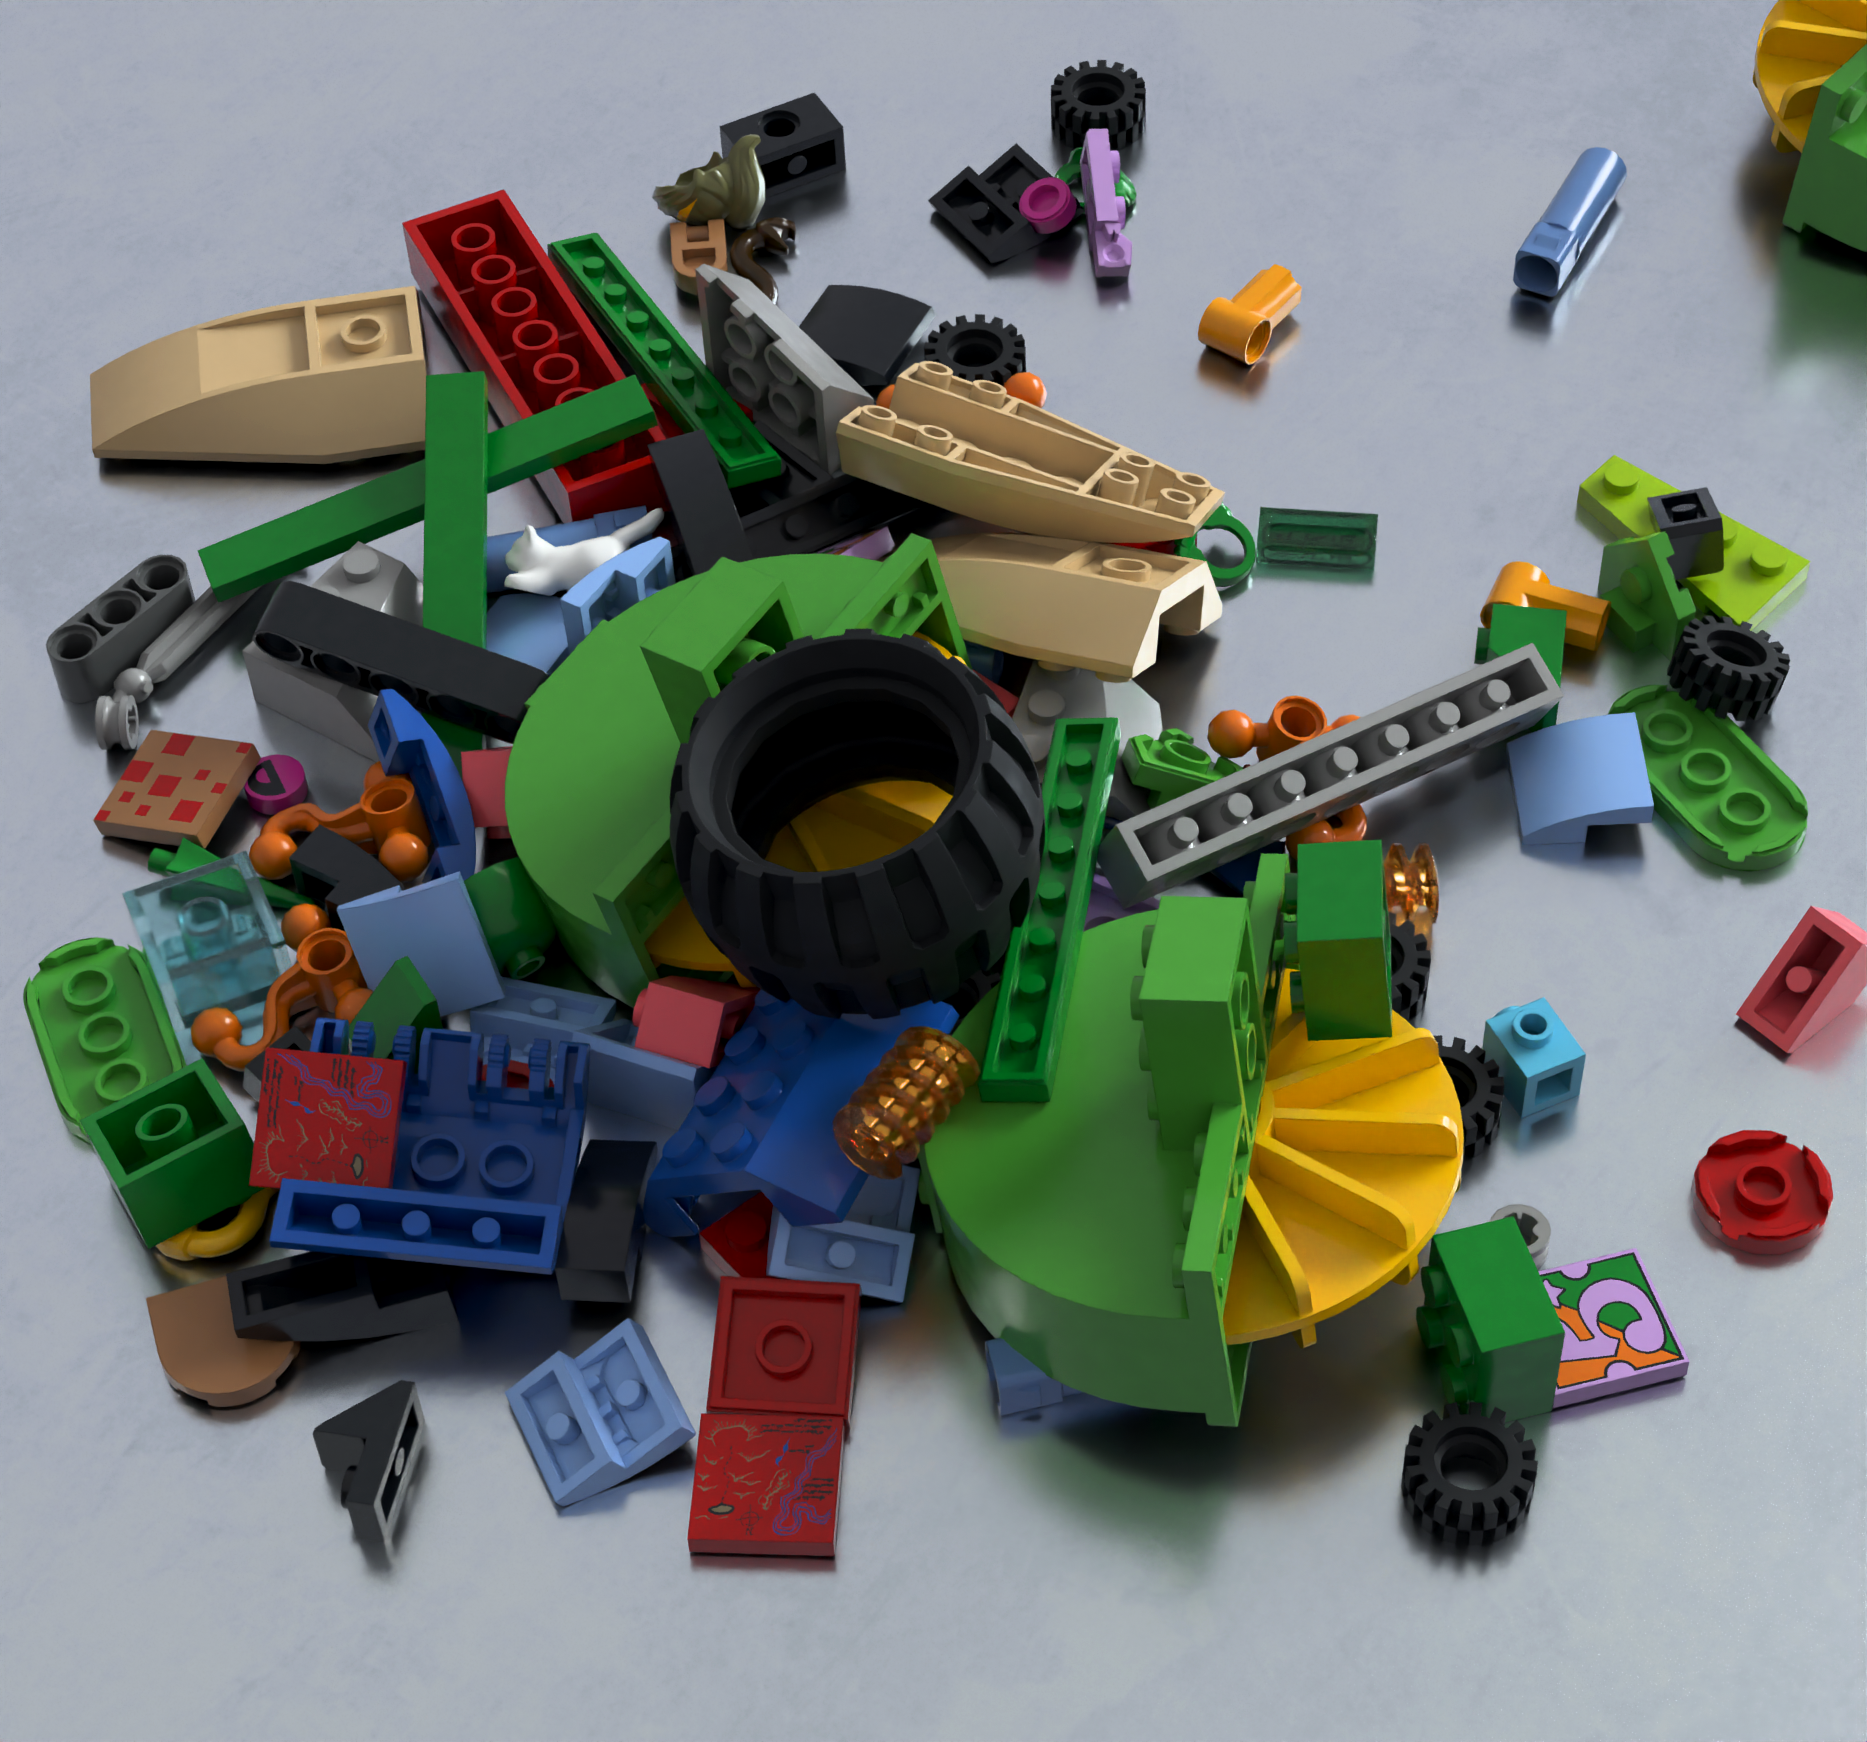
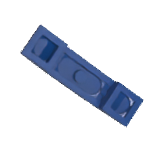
[368,689,476,884]

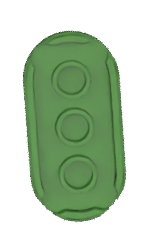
[1608,685,1808,871]
[23,937,187,1144]

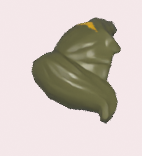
[652,134,766,231]

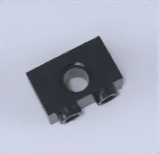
[719,92,846,198]

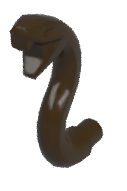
[730,217,797,305]

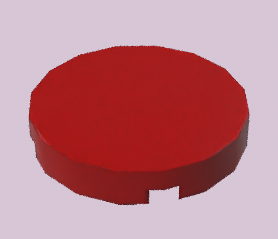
[1691,1130,1833,1255]

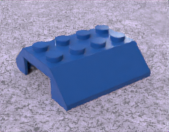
[643,989,960,1237]
[269,1017,590,1275]

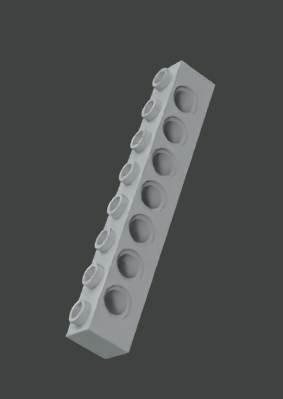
[1097,643,1564,909]

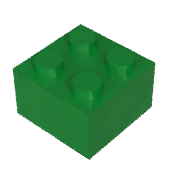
[1284,839,1392,1041]
[79,1058,265,1249]
[1416,1216,1565,1423]

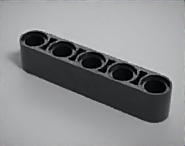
[252,581,549,744]

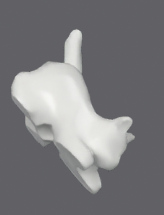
[504,508,665,596]

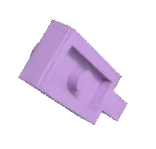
[1080,129,1132,278]

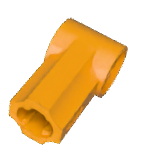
[1198,264,1302,365]
[1480,561,1611,651]

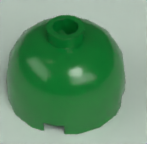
[464,857,557,980]

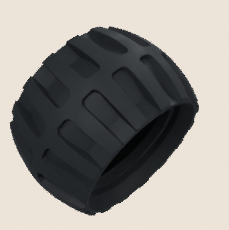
[669,629,1045,1019]

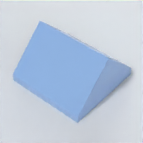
[571,1019,718,1130]

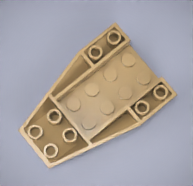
[90,286,427,464]
[836,361,1225,543]
[875,532,1222,683]

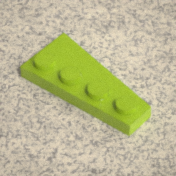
[1577,455,1810,631]

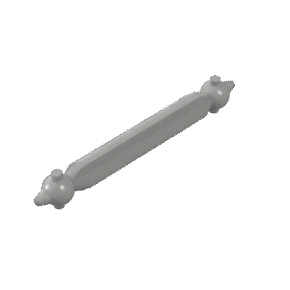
[112,586,261,704]

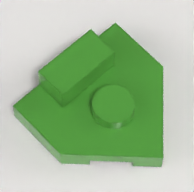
[1598,531,1696,662]
[1121,728,1243,810]

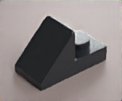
[1647,487,1724,580]
[313,1380,425,1543]

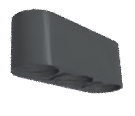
[46,555,196,703]

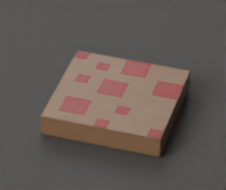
[93,730,261,849]

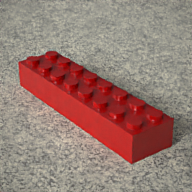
[402,189,668,523]

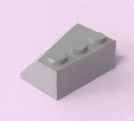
[695,264,874,475]
[242,541,423,762]
[1012,659,1163,821]

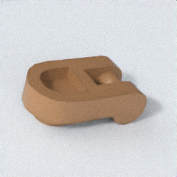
[670,218,728,295]

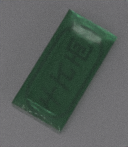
[1256,507,1378,570]

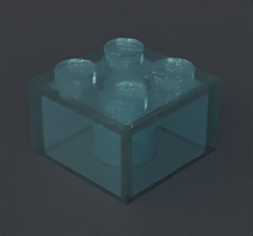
[122,851,292,1033]

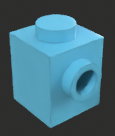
[1482,997,1586,1119]

